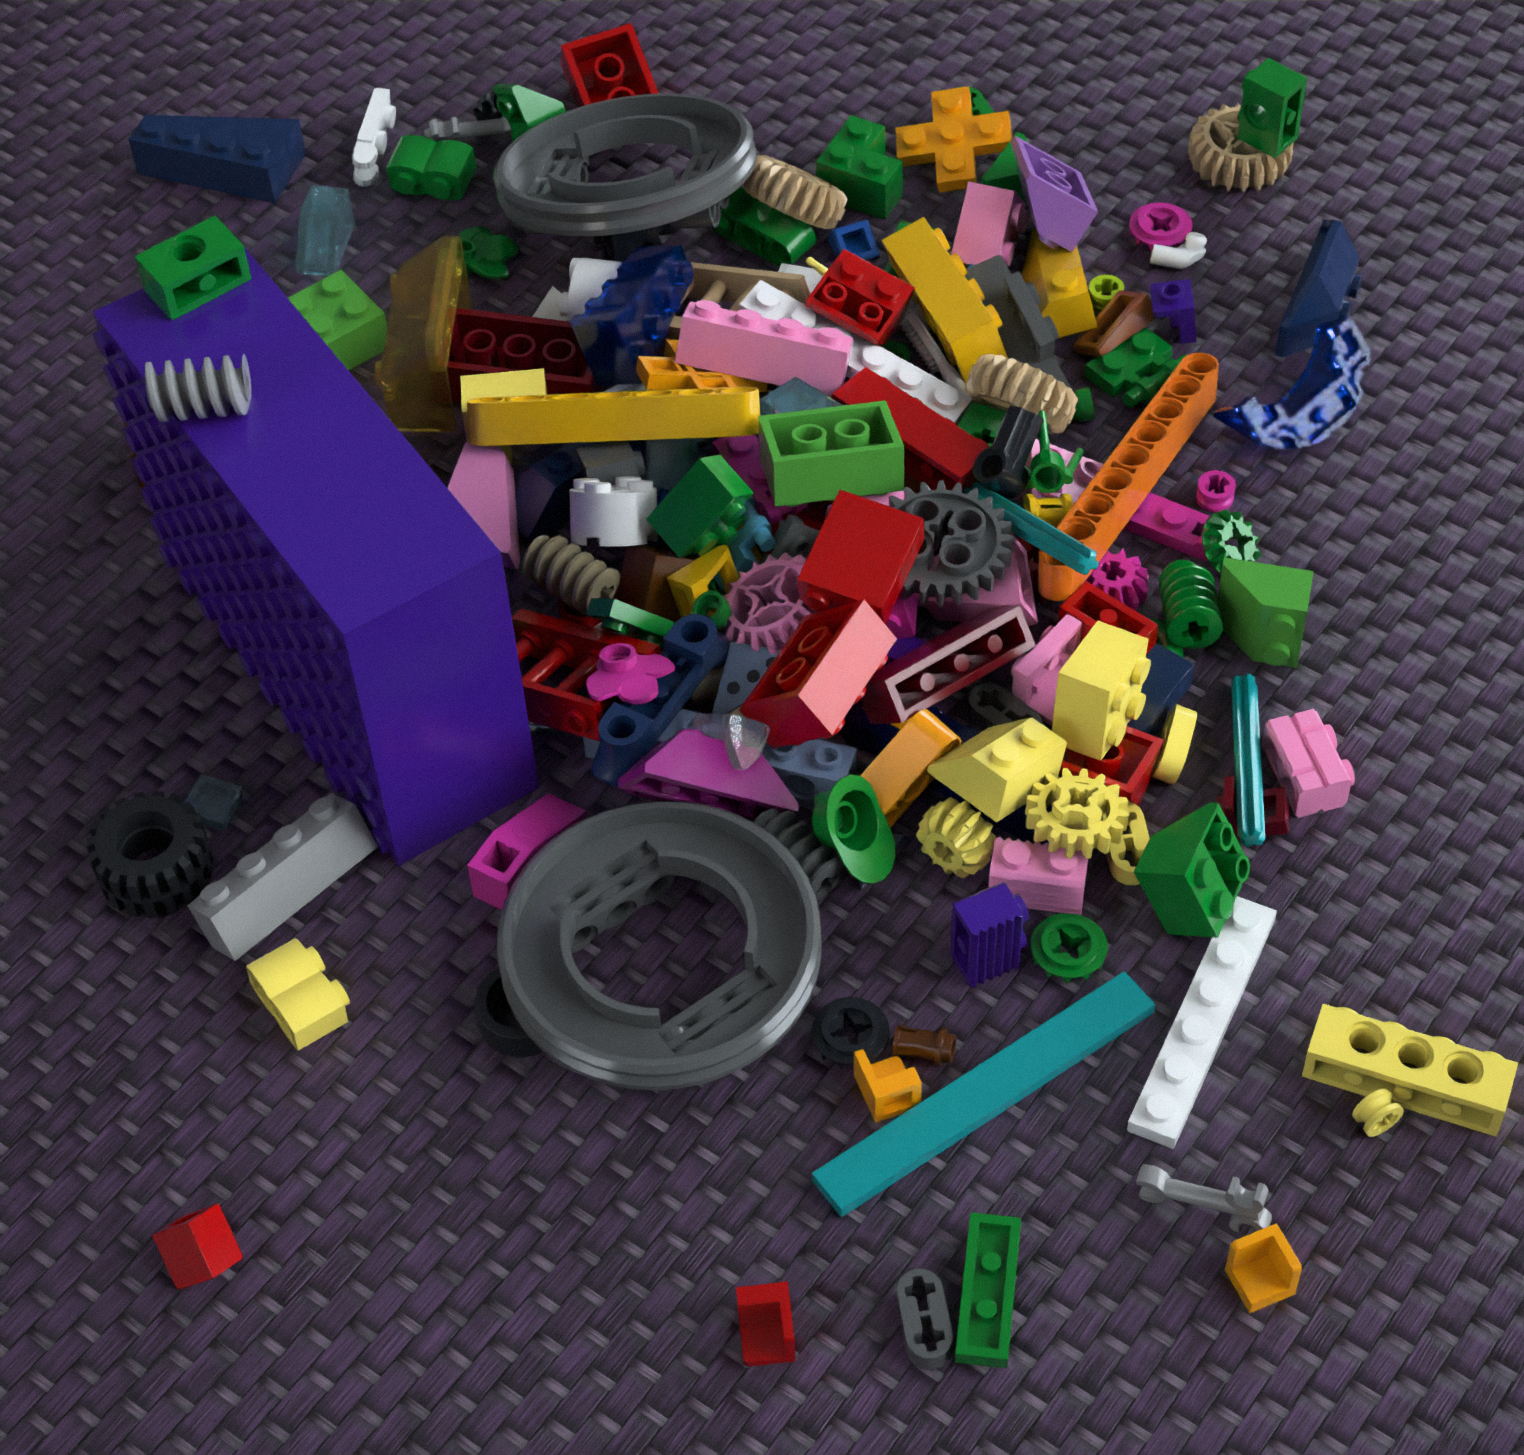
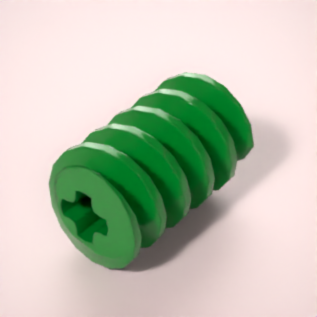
[1158,559,1223,649]

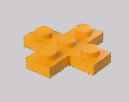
[895,86,1012,192]
[636,339,768,392]

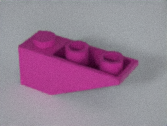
[467,793,588,910]

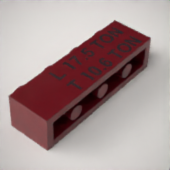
[861,605,1036,724]

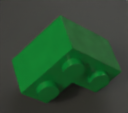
[816,115,903,220]
[646,455,754,558]

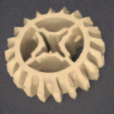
[1188,102,1294,193]
[743,155,848,229]
[965,354,1078,434]

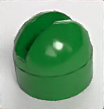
[1072,387,1095,422]
[692,590,732,630]

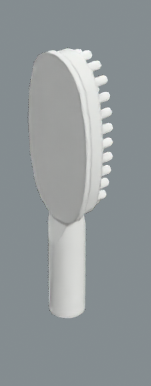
[900,310,973,401]

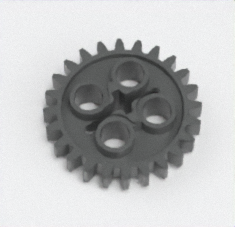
[889,480,1014,607]

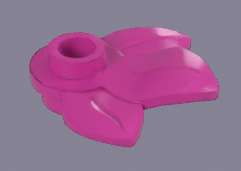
[586,643,675,705]

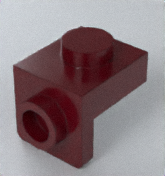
[1216,776,1289,840]

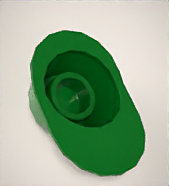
[812,774,895,884]

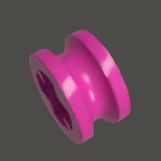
[1196,470,1236,513]

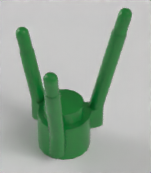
[1025,410,1084,493]

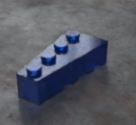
[569,245,694,385]

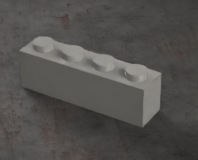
[187,793,378,961]

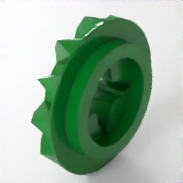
[1202,509,1262,574]
[1031,913,1108,983]

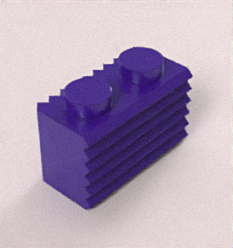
[950,882,1029,988]

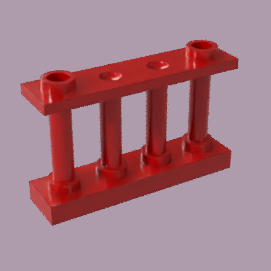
[512,609,661,742]

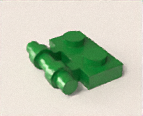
[1085,326,1186,408]

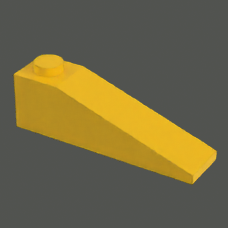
[1021,229,1098,338]

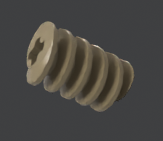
[522,535,620,615]

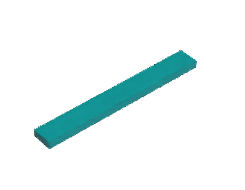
[812,971,1155,1218]

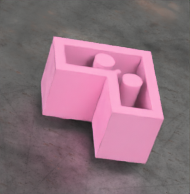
[951,181,1030,268]

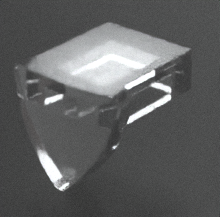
[693,713,770,770]

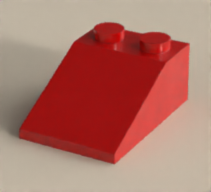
[560,23,659,107]

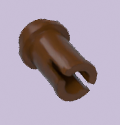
[892,1024,957,1067]

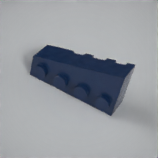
[128,115,306,203]

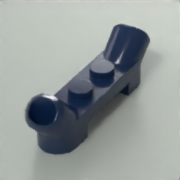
[591,614,729,788]

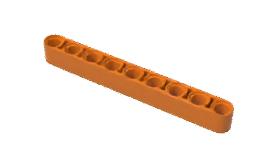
[1038,352,1219,601]

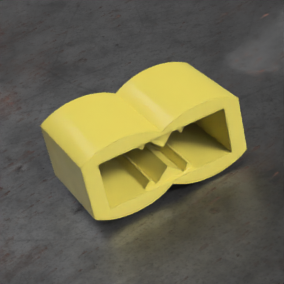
[246,938,350,1051]

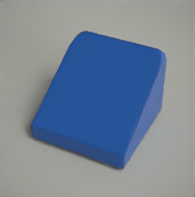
[827,219,881,261]

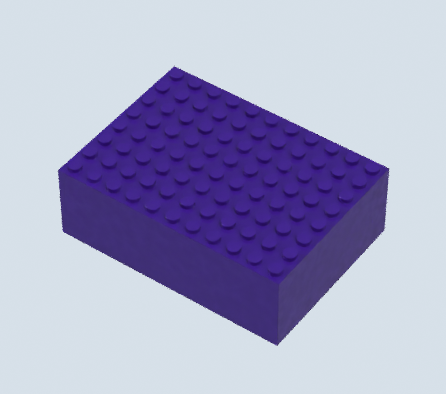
[93,247,539,866]

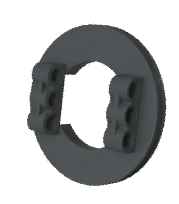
[493,94,757,236]
[497,801,822,1090]

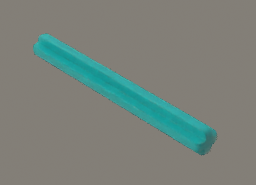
[963,482,1099,575]
[1231,673,1265,847]

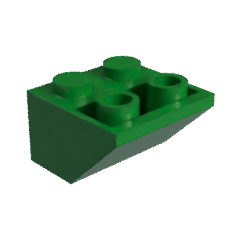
[1134,802,1251,938]

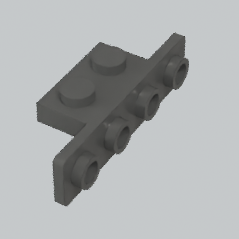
[965,255,1071,388]

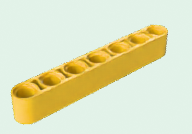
[467,387,760,446]

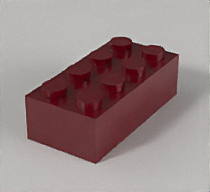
[429,307,612,402]

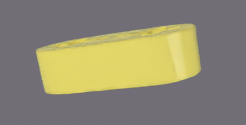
[1152,704,1197,785]
[1102,801,1150,885]

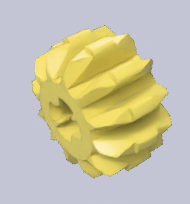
[916,797,997,879]

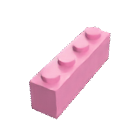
[675,300,853,397]

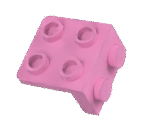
[1011,614,1082,726]

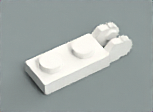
[352,88,396,187]

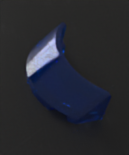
[1213,316,1371,449]

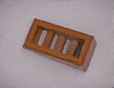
[1072,290,1156,357]

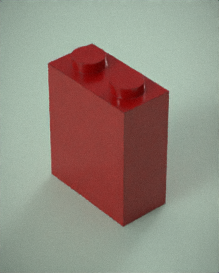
[797,489,924,625]

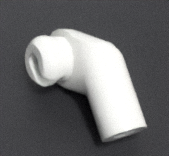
[1150,232,1207,269]

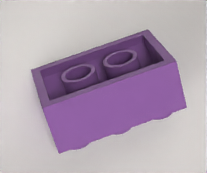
[1011,136,1098,252]

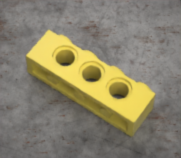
[1302,1004,1518,1137]

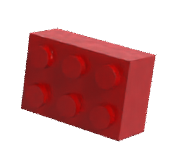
[739,599,897,749]

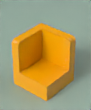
[853,1049,922,1123]
[1225,1223,1302,1314]

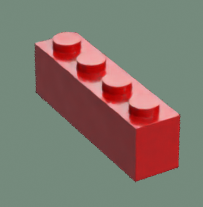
[832,367,989,493]

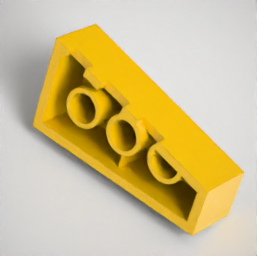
[881,217,1008,384]

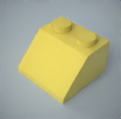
[927,717,1067,822]

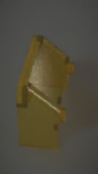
[374,236,473,432]

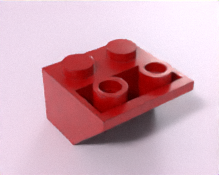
[804,249,915,345]

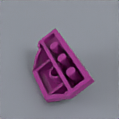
[618,729,799,821]

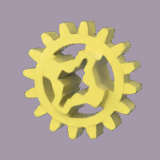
[1025,768,1129,859]

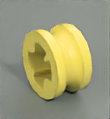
[1352,1088,1404,1137]

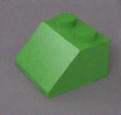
[1218,557,1314,668]

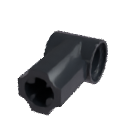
[973,405,1044,499]

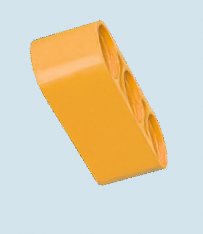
[860,709,962,828]

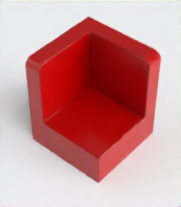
[152,1203,242,1289]
[736,1281,796,1367]

